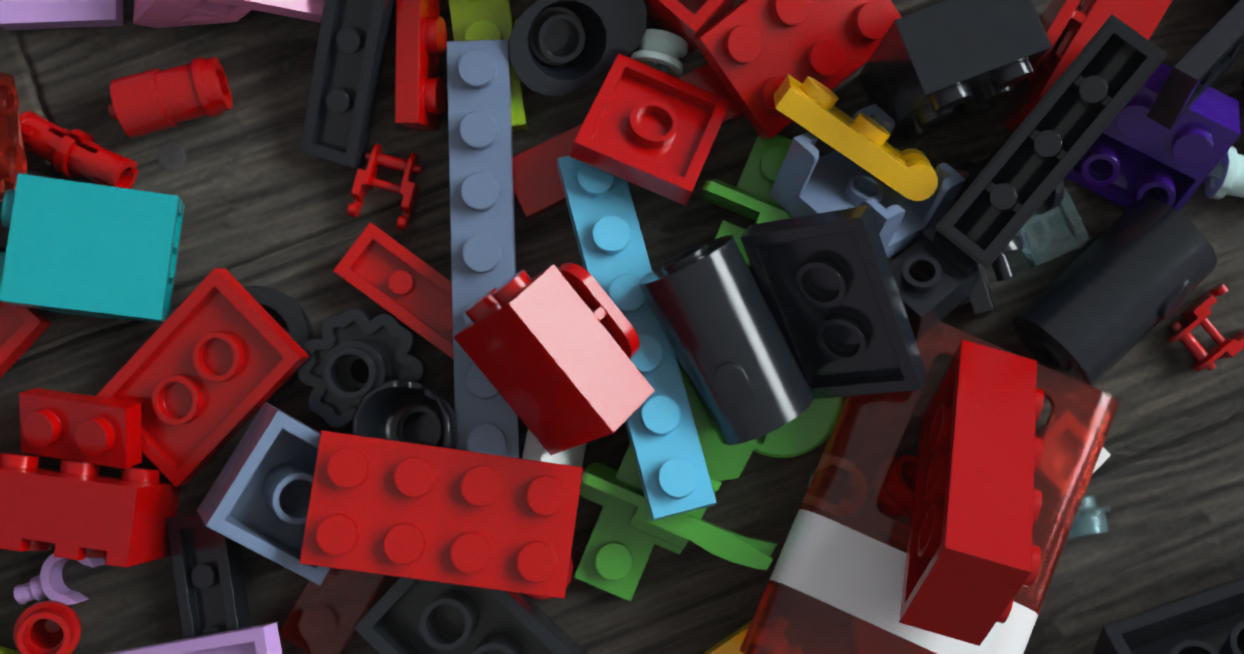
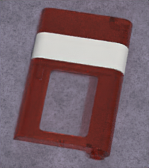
[739,321,1119,654]

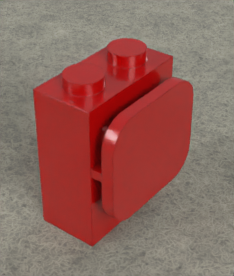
[1002,0,1172,132]
[453,263,655,455]

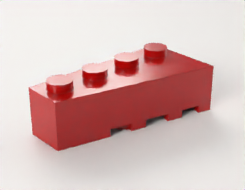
[0,453,181,568]

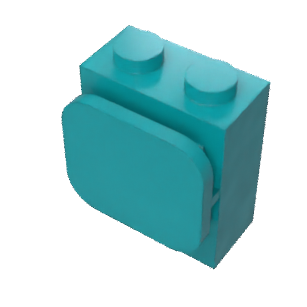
[0,173,185,324]

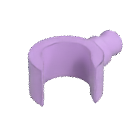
[13,553,106,605]

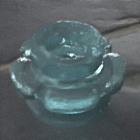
[1048,495,1111,539]

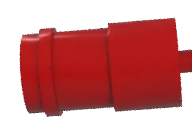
[108,56,233,138]

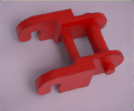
[347,143,422,230]
[1167,283,1244,372]

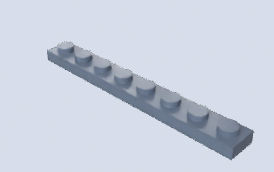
[446,40,521,458]

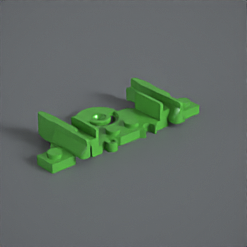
[574,134,893,602]

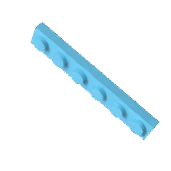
[557,155,717,522]

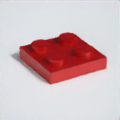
[570,53,731,206]

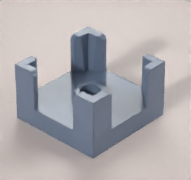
[769,104,966,259]

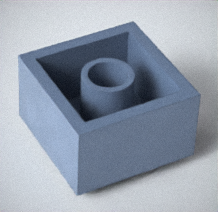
[197,401,330,585]

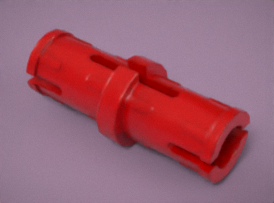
[10,111,138,189]

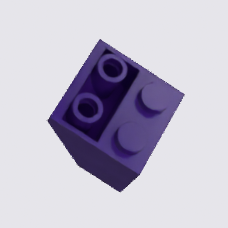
[1065,63,1241,212]

